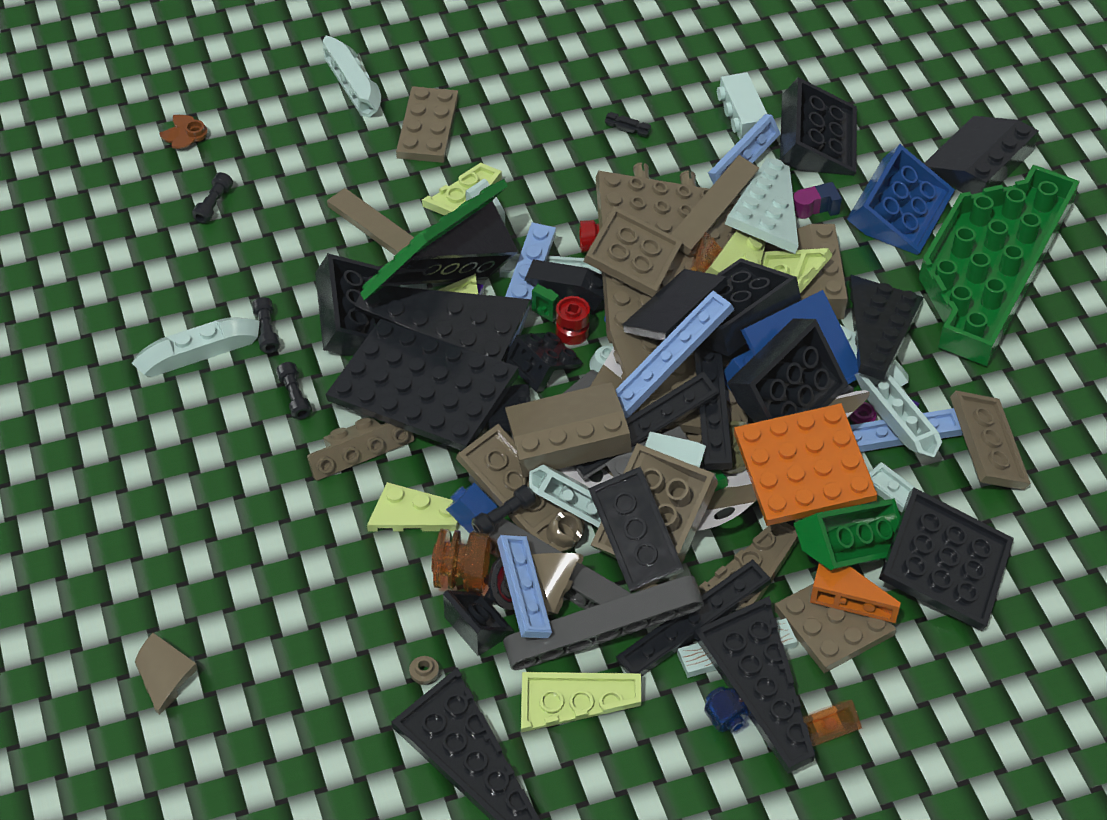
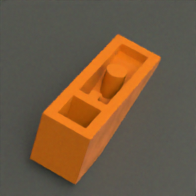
[810,563,901,623]

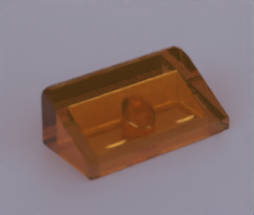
[689,232,722,273]
[802,699,862,746]

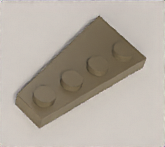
[698,522,799,611]

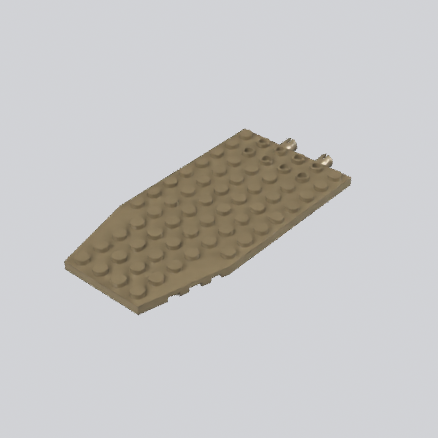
[596,163,749,434]

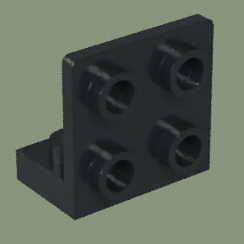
[504,332,583,392]

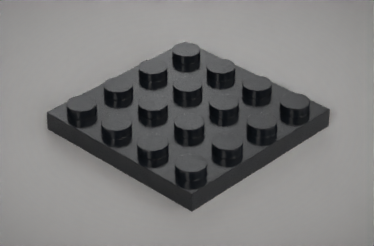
[879,487,1014,631]

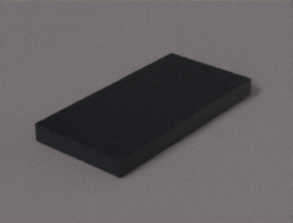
[622,269,728,341]
[588,466,684,593]

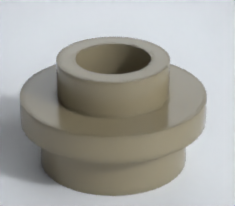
[409,656,439,685]

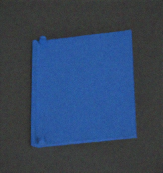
[741,290,858,384]

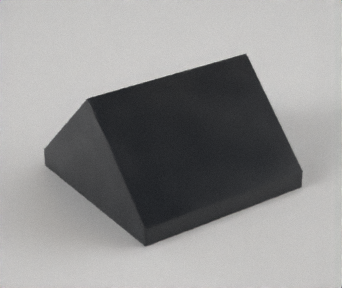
[443,590,514,656]

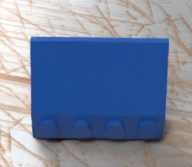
[847,144,955,255]

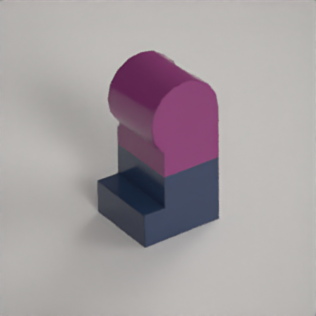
[793,182,842,219]

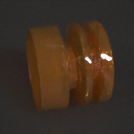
[431,529,491,593]

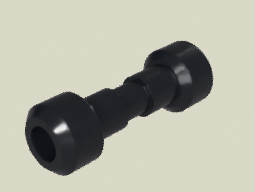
[192,172,233,224]
[252,297,280,353]
[276,362,312,419]
[471,485,536,537]

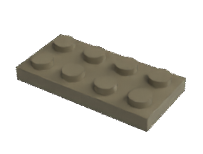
[396,86,458,163]
[950,390,1031,490]

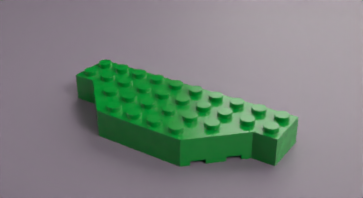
[919,165,1080,366]

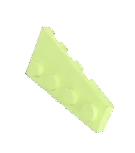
[705,229,766,275]
[521,672,641,733]

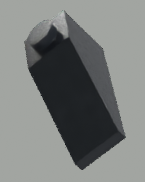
[524,259,604,315]

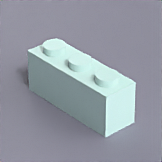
[717,72,767,139]

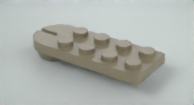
[456,424,585,553]

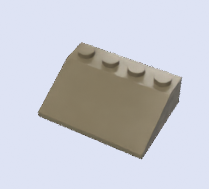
[764,224,848,319]
[505,382,632,478]
[591,443,718,582]

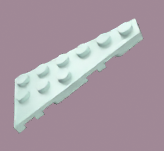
[725,157,799,254]

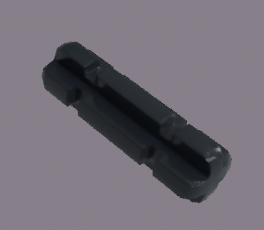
[605,112,651,137]

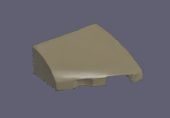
[531,553,583,615]
[135,633,198,715]

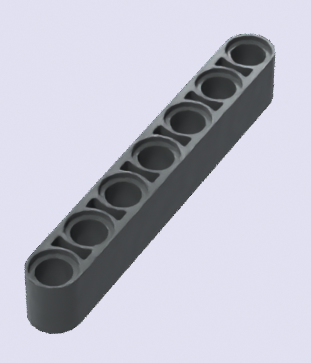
[472,518,634,635]
[503,576,704,670]

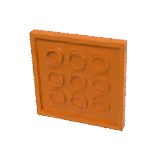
[734,403,877,526]

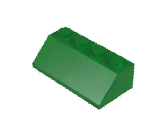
[794,498,901,570]

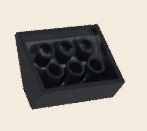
[780,77,857,176]
[924,116,1039,194]
[315,253,399,356]
[702,258,801,356]
[727,318,848,423]

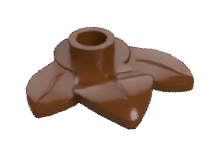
[159,115,208,149]

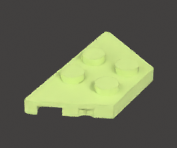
[760,248,832,293]

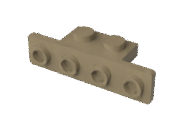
[307,418,414,480]

